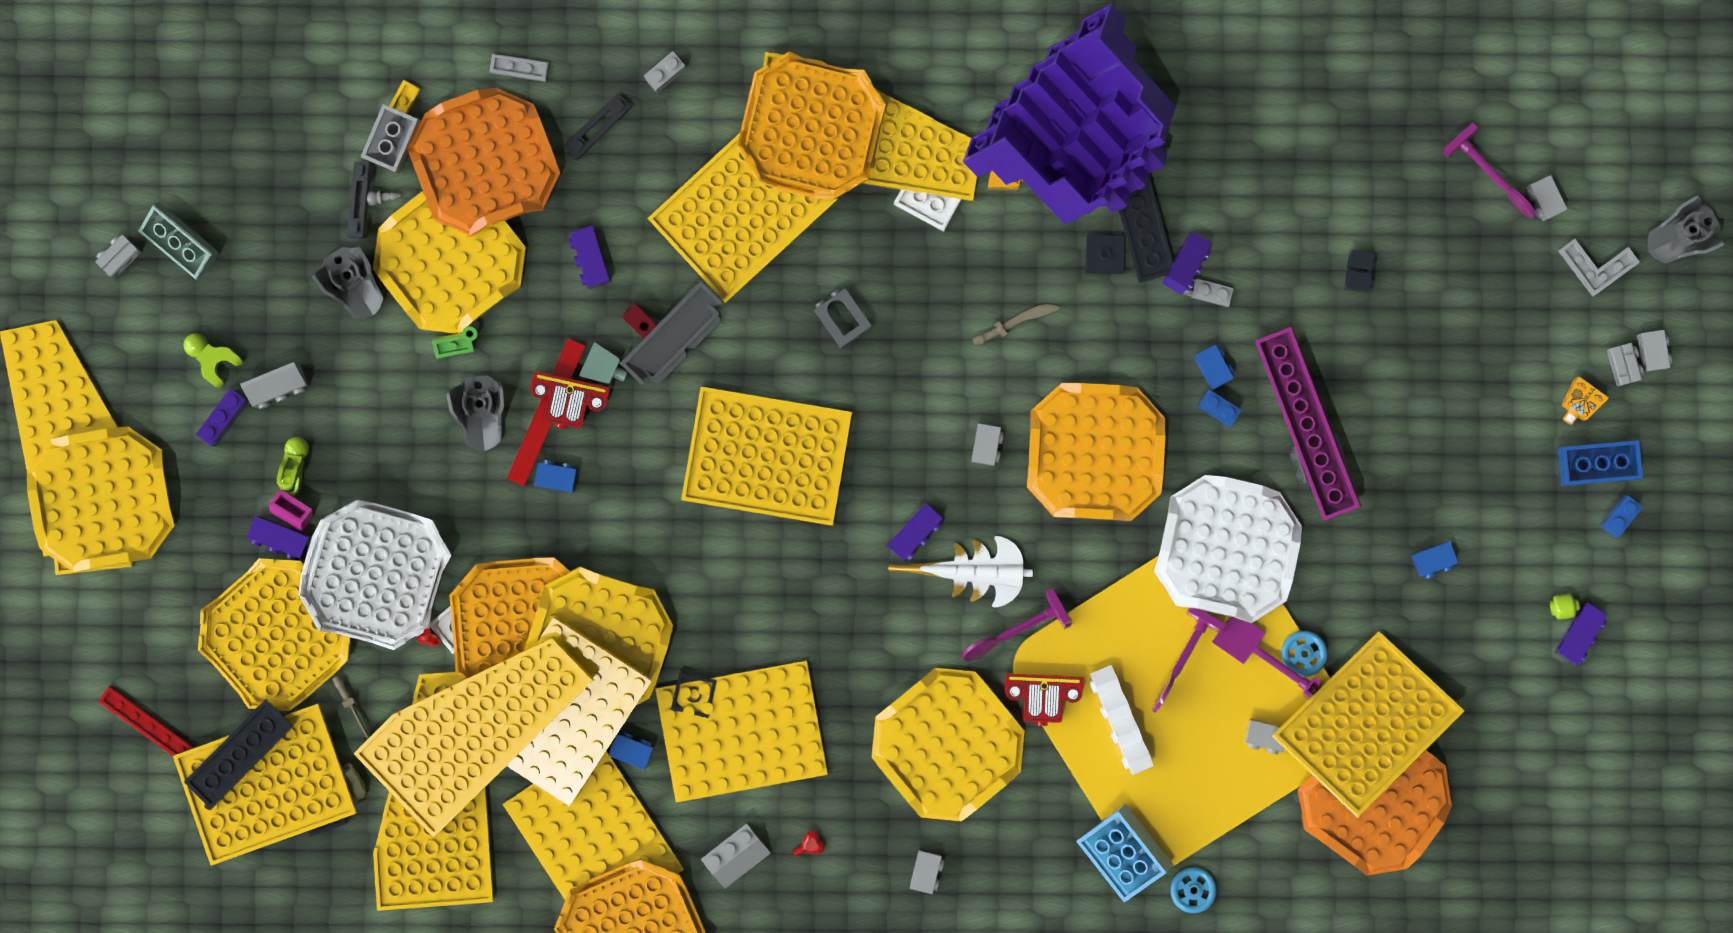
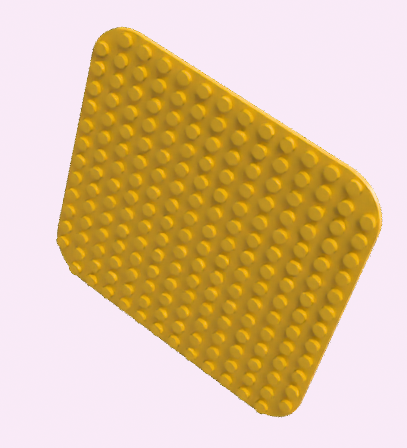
[1013,556,1330,867]

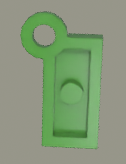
[432,326,477,359]

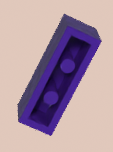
[569,226,610,289]
[1162,231,1212,295]
[196,388,249,447]
[887,503,943,561]
[246,516,311,561]
[1554,603,1607,665]

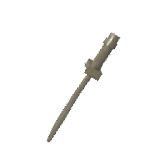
[972,304,1060,345]
[332,676,371,740]

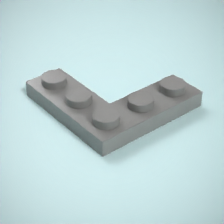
[1558,239,1640,297]

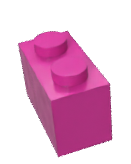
[269,489,313,532]

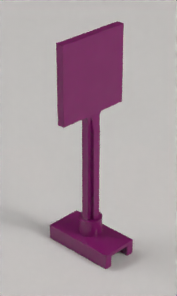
[1212,616,1321,700]

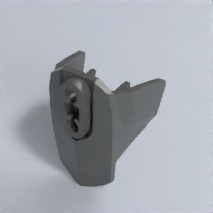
[1648,195,1725,264]
[312,246,384,319]
[446,375,504,451]

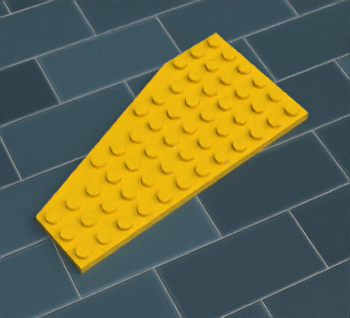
[763,52,977,201]
[0,320,118,557]
[354,637,595,838]
[373,672,494,911]

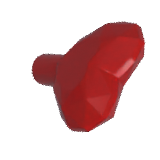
[416,628,441,647]
[792,830,825,857]

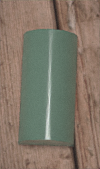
[138,202,219,280]

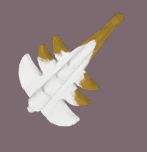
[888,536,1033,607]

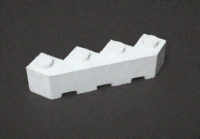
[1089,665,1153,775]

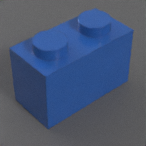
[1194,345,1234,391]
[1197,390,1242,428]
[534,460,578,493]
[1599,495,1643,538]
[1411,542,1458,579]
[609,732,654,770]

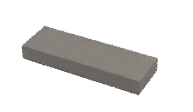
[489,54,549,82]

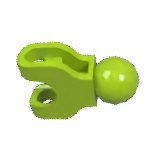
[183,333,243,389]
[277,437,309,497]

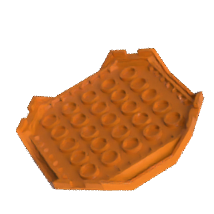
[407,88,560,237]
[1297,750,1452,875]

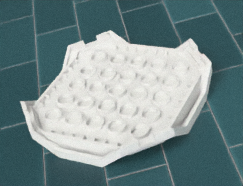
[1154,475,1302,623]
[299,499,451,650]

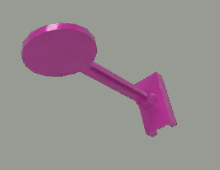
[1443,122,1536,219]
[962,588,1071,661]
[1152,608,1226,713]

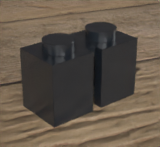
[1344,250,1377,293]

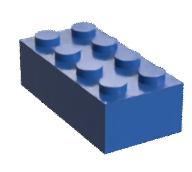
[1558,440,1643,486]

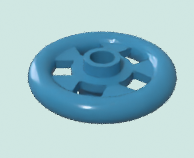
[1281,631,1327,677]
[1170,867,1217,913]

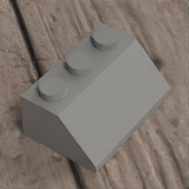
[361,104,421,174]
[240,362,309,410]
[701,822,771,889]

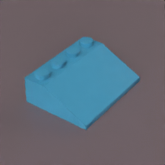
[1076,803,1173,902]

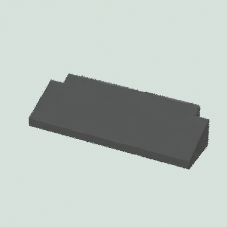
[620,281,722,385]

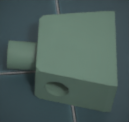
[579,342,628,385]

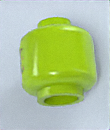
[1550,593,1579,620]

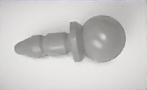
[367,191,401,206]

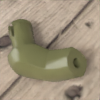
[342,763,367,805]

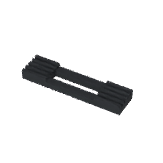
[564,93,632,160]
[347,162,374,239]

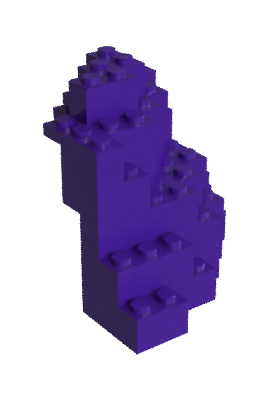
[963,3,1176,224]

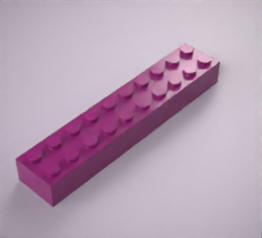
[1255,327,1362,521]

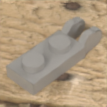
[1183,279,1234,307]

